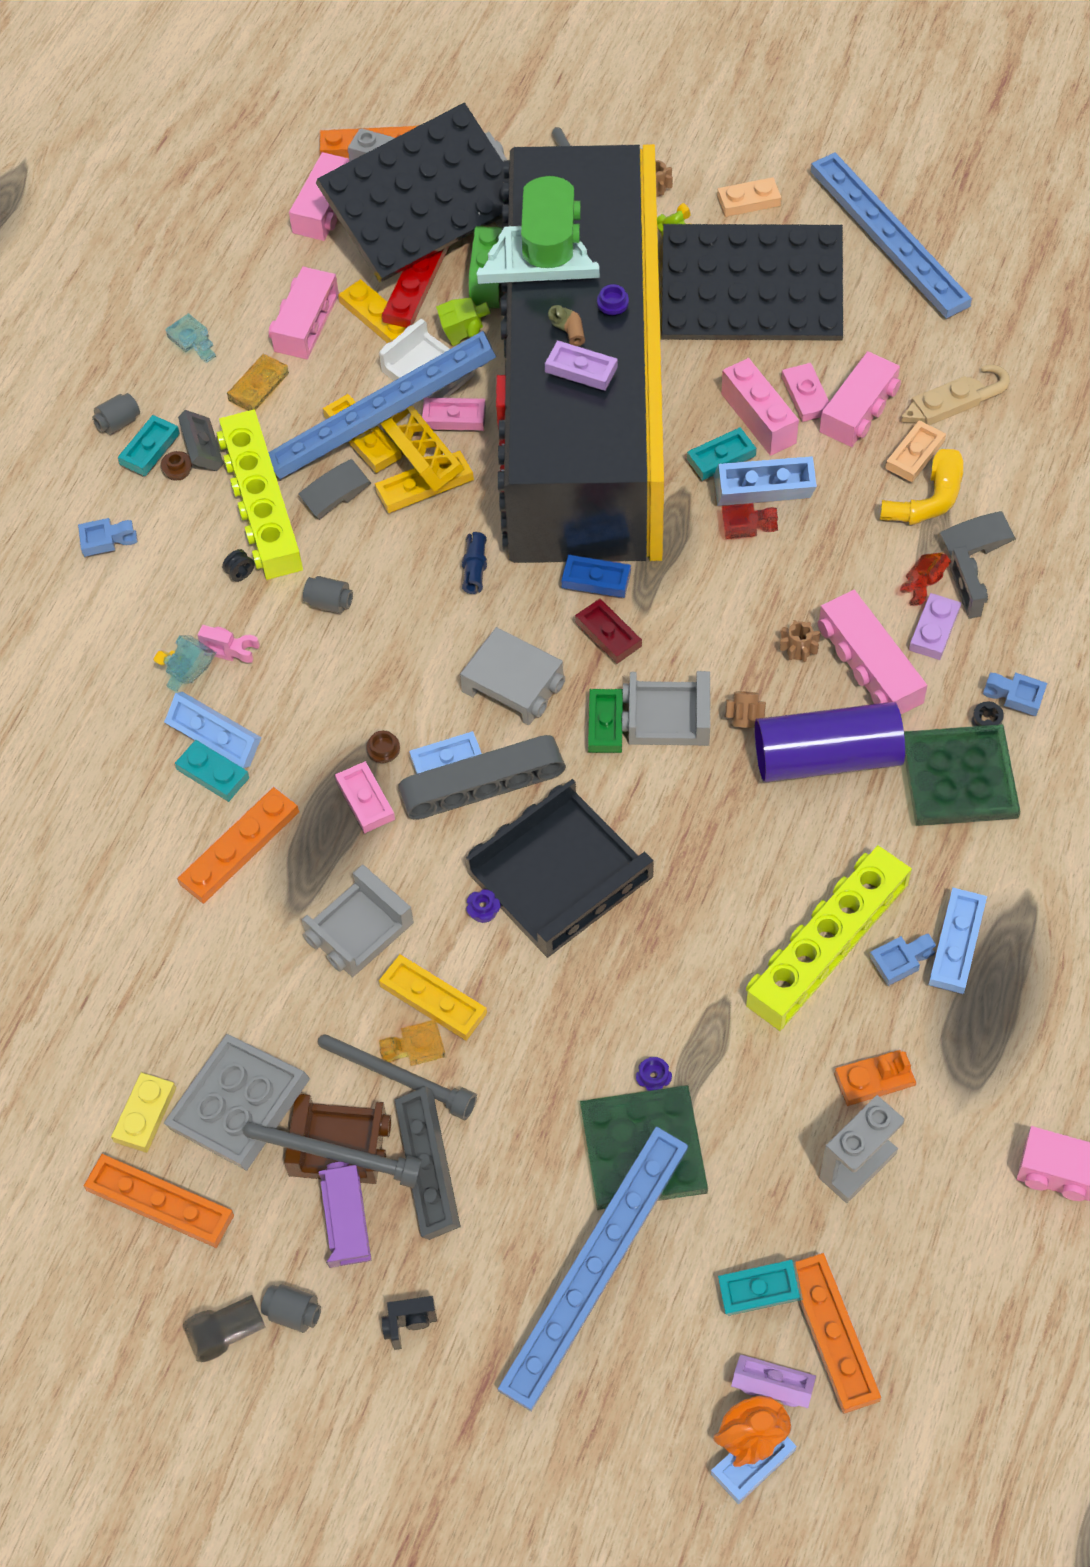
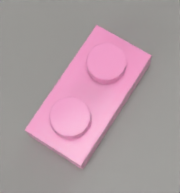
[422,398,486,431]
[335,761,395,834]

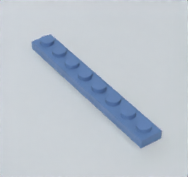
[811,152,972,319]
[268,331,496,479]
[498,1127,689,1412]

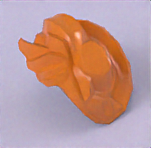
[713,1396,791,1467]

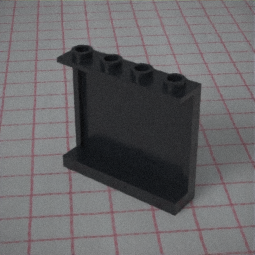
[466,779,654,958]

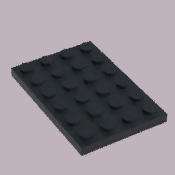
[316,102,509,283]
[662,224,843,341]

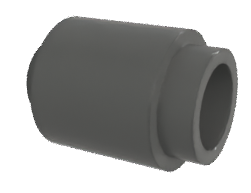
[92,393,140,435]
[303,576,353,614]
[261,1284,321,1333]

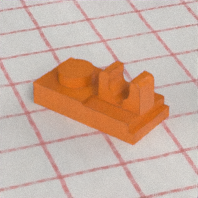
[834,1050,916,1106]

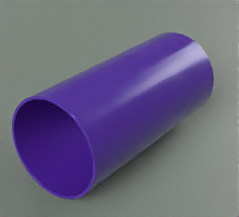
[754,702,905,783]

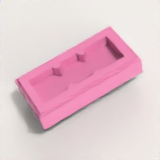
[782,363,829,422]

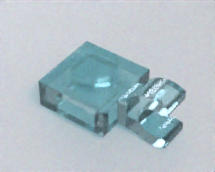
[165,313,216,363]

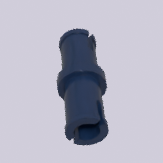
[462,532,487,594]

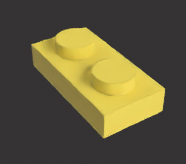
[111,1072,176,1153]

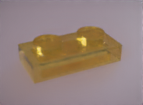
[227,353,289,411]

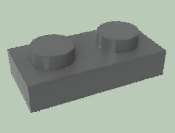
[178,410,224,471]
[949,546,988,619]

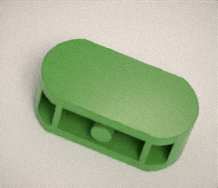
[521,176,581,268]
[469,226,503,308]

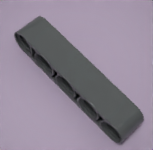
[398,735,566,820]

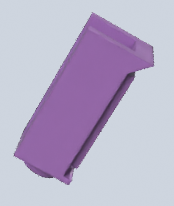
[319,1162,372,1268]

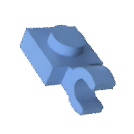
[78,518,138,557]
[983,672,1047,716]
[870,933,936,986]

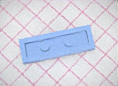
[164,692,262,768]
[928,887,987,994]

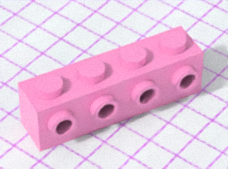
[818,589,927,714]

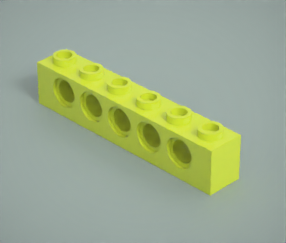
[216,409,303,580]
[746,845,912,1031]

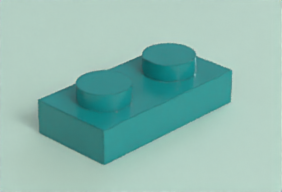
[118,415,180,476]
[687,427,757,481]
[175,740,249,802]
[718,1260,803,1316]

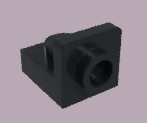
[381,1296,437,1350]

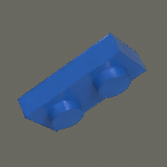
[561,555,631,598]

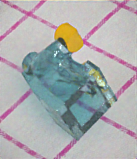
[153,635,217,692]

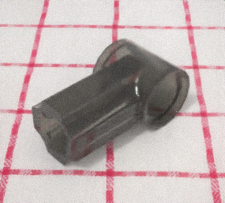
[182,1295,266,1362]

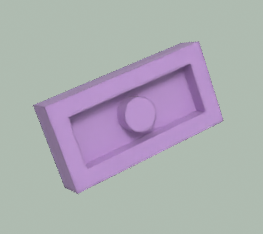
[545,340,618,390]
[909,593,962,660]
[731,1354,816,1408]

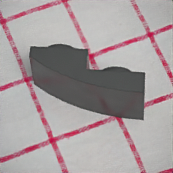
[298,459,371,520]
[940,511,1016,557]

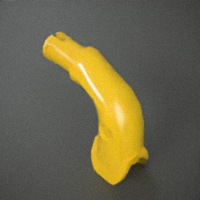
[880,449,964,525]

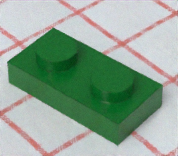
[588,689,623,753]

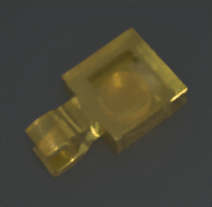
[379,1020,445,1066]

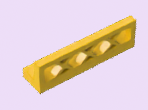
[380,405,464,492]

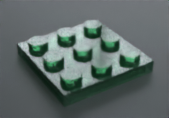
[904,724,1021,826]
[580,1085,708,1210]

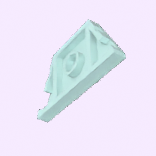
[477,226,600,284]

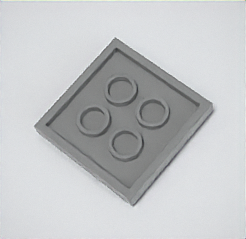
[164,1034,310,1171]

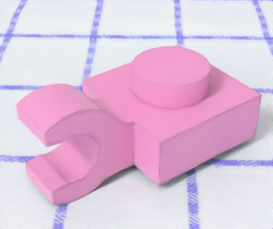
[198,625,260,663]

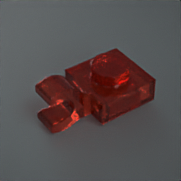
[722,503,778,539]
[900,552,951,606]

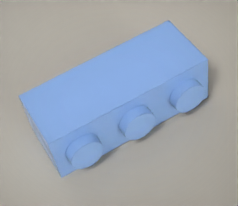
[714,456,817,506]

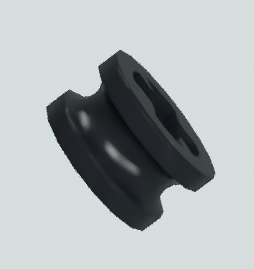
[222,549,255,582]
[971,701,1004,736]

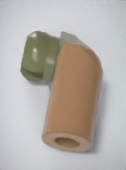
[548,305,585,346]

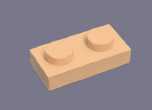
[717,177,781,217]
[885,420,946,482]

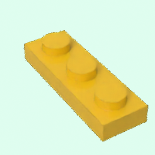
[338,279,414,343]
[323,394,401,473]
[375,450,474,513]
[379,954,487,1041]

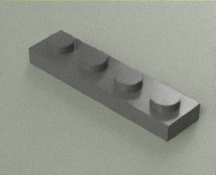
[395,1087,461,1240]

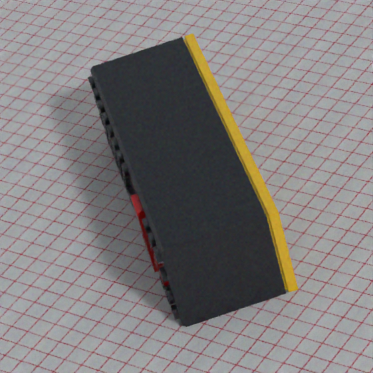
[496,144,664,563]

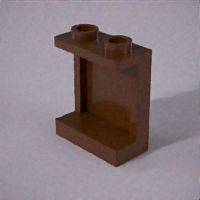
[284,1094,392,1184]

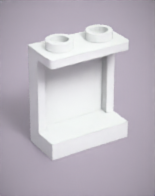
[379,319,475,403]

